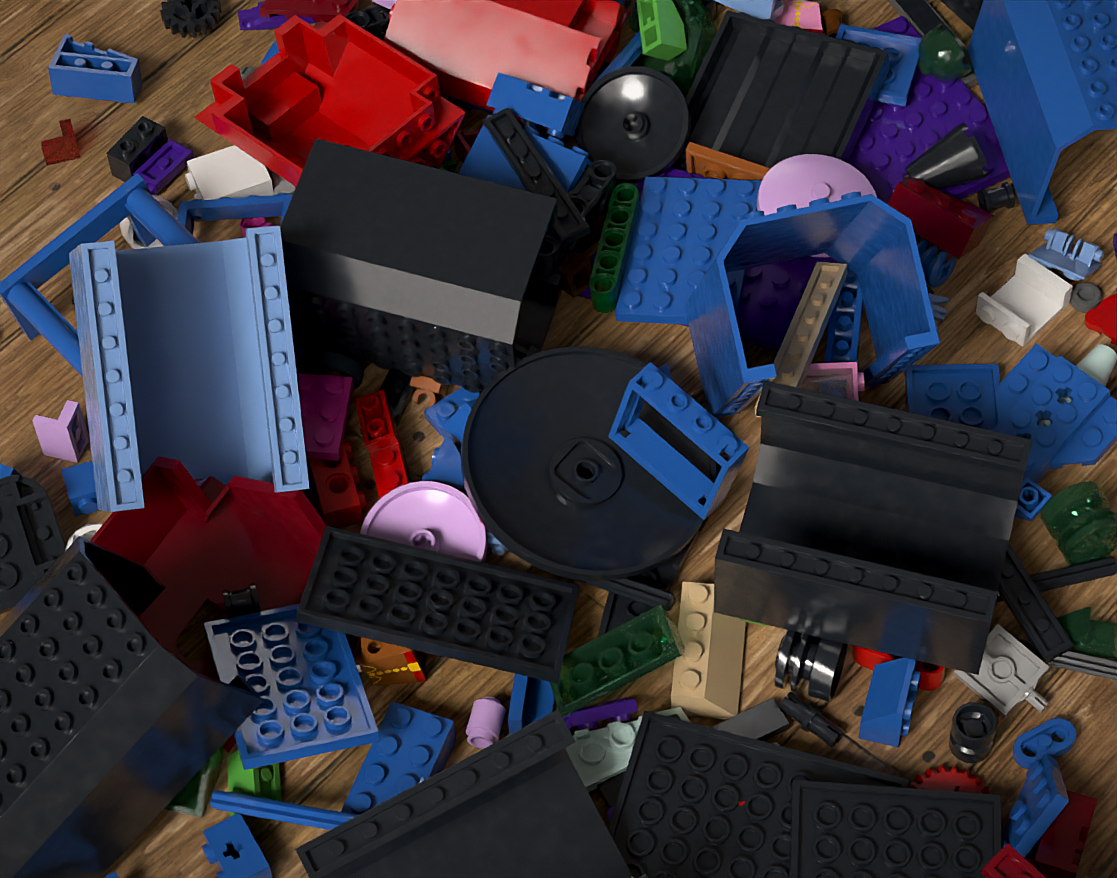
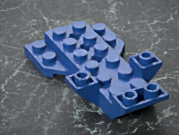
[992,344,1117,521]

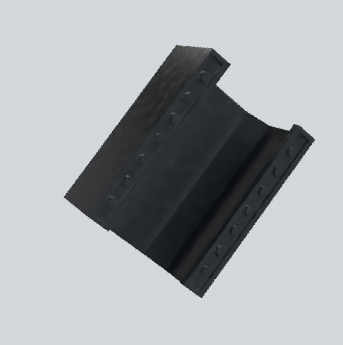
[280,138,562,393]
[714,380,1032,675]
[0,536,264,878]
[295,710,648,878]

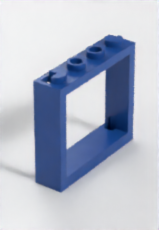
[177,193,293,235]
[608,362,749,520]

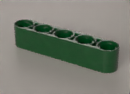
[589,183,640,313]

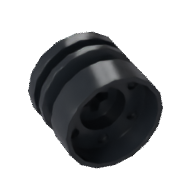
[775,630,848,702]

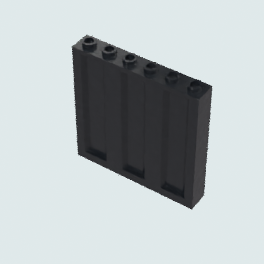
[672,10,890,171]

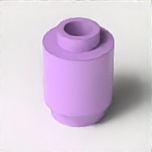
[466,697,506,749]

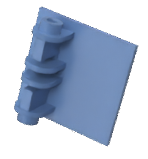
[1028,228,1104,280]

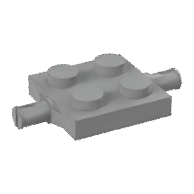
[954,624,1050,718]

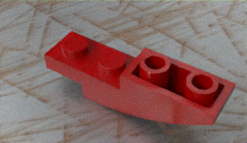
[355,389,412,499]

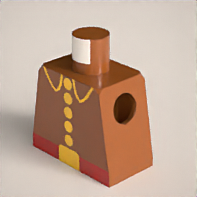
[353,637,427,686]

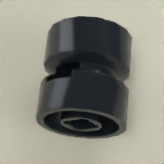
[949,702,997,763]

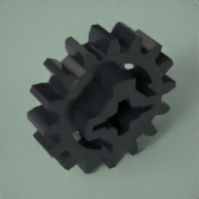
[160,0,222,38]

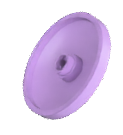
[757,154,877,257]
[360,481,488,563]

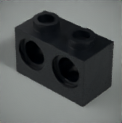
[106,116,168,182]

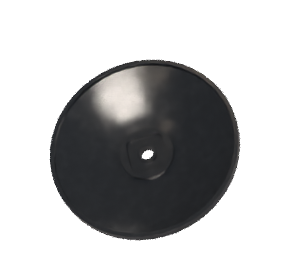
[460,346,716,581]

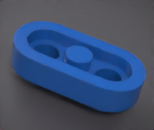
[1012,718,1076,769]

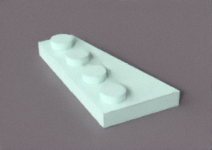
[566,707,690,792]

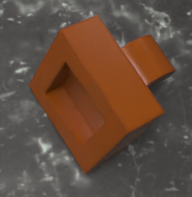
[410,376,449,407]

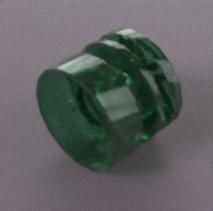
[1040,481,1117,565]

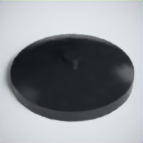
[575,67,691,183]

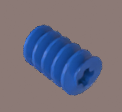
[914,233,956,288]

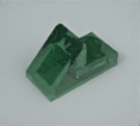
[1057,607,1117,659]

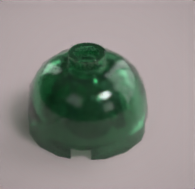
[917,23,972,83]

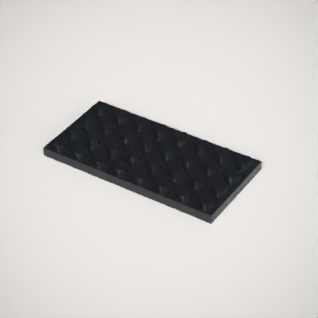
[295,526,580,684]

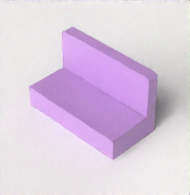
[32,400,90,463]

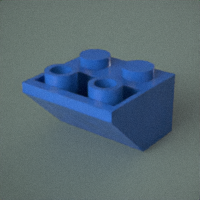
[859,657,921,747]

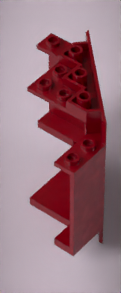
[90,456,361,753]

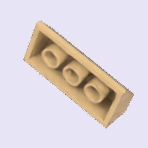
[671,582,746,720]

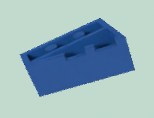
[48,33,142,103]
[487,72,585,139]

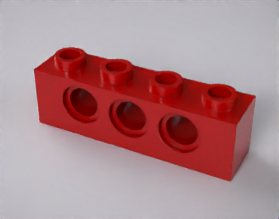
[307,429,367,528]

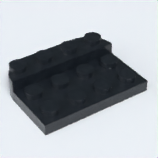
[0,475,66,614]

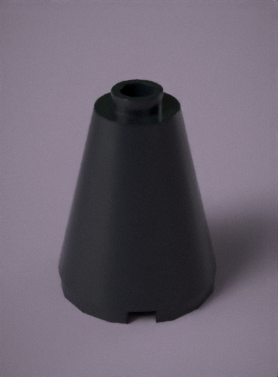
[902,123,989,190]

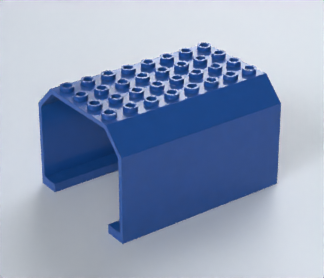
[967,0,1117,225]
[684,192,940,418]

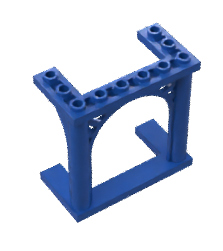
[0,173,200,377]

